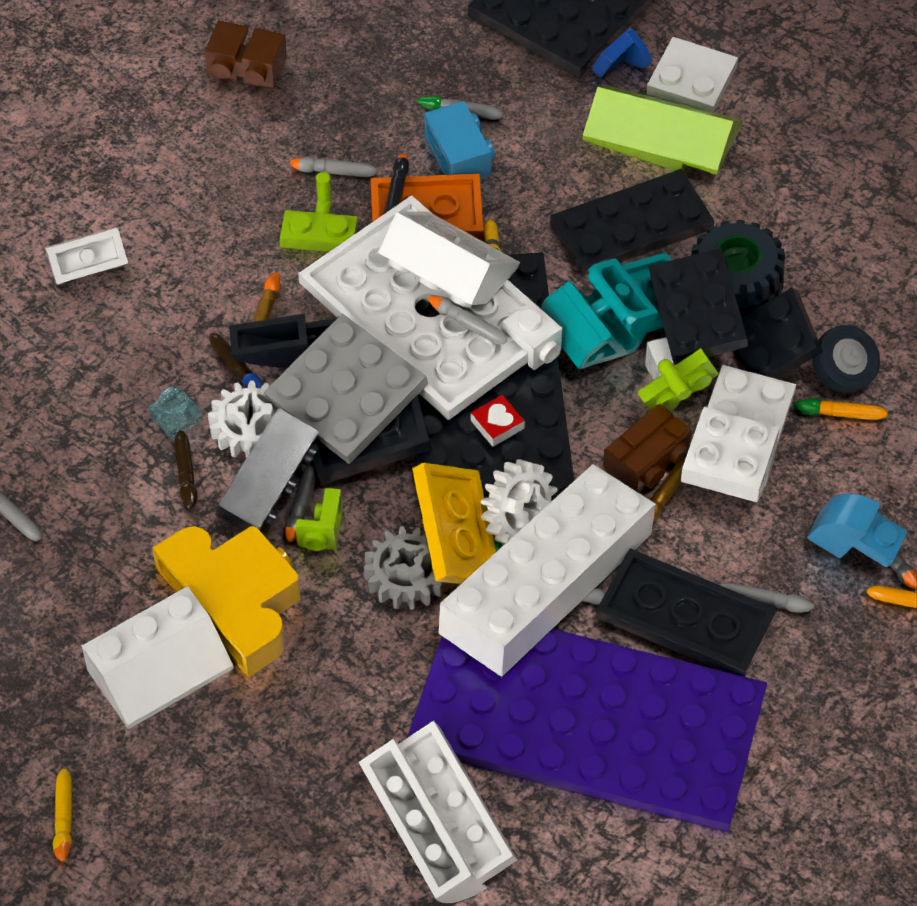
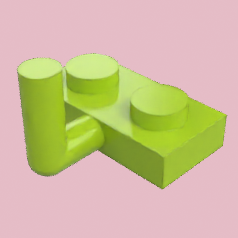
[280,172,358,252]
[637,348,719,411]

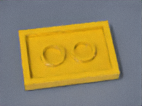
[412,463,496,584]

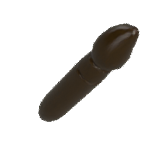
[174,430,198,510]

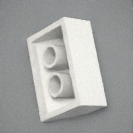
[378,211,520,308]
[82,586,234,729]

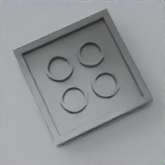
[264,313,429,464]

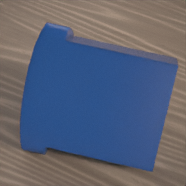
[591,28,653,78]

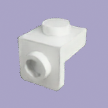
[502,301,562,370]

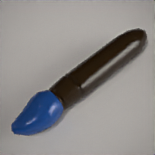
[209,333,263,389]

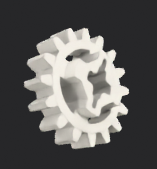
[208,381,278,458]
[481,459,558,544]

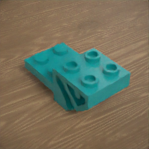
[540,252,672,369]

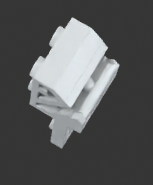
[681,365,796,502]

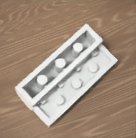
[359,721,518,903]

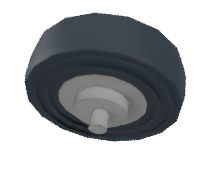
[812,325,880,394]

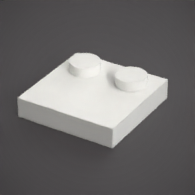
[646,37,738,112]

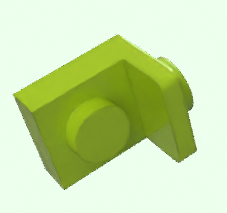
[295,488,343,551]

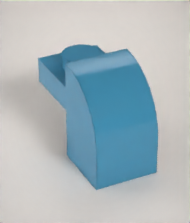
[807,494,908,568]

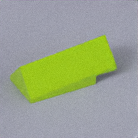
[582,86,743,175]

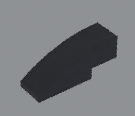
[229,314,337,368]

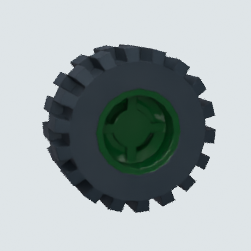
[691,220,785,318]

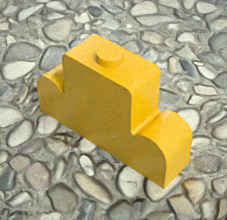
[152,526,301,678]

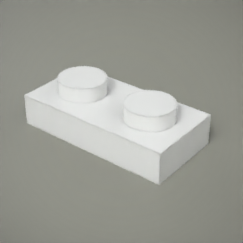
[45,227,128,284]

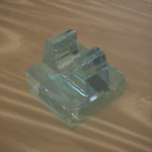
[149,386,203,440]

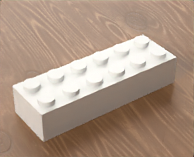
[439,464,656,677]

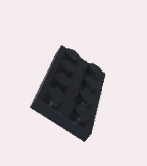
[550,169,714,277]
[596,548,777,677]

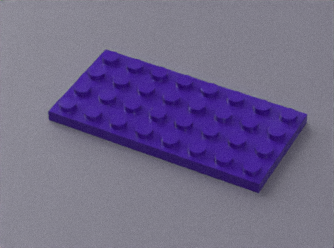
[407,629,767,832]

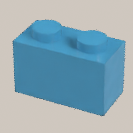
[424,101,495,179]

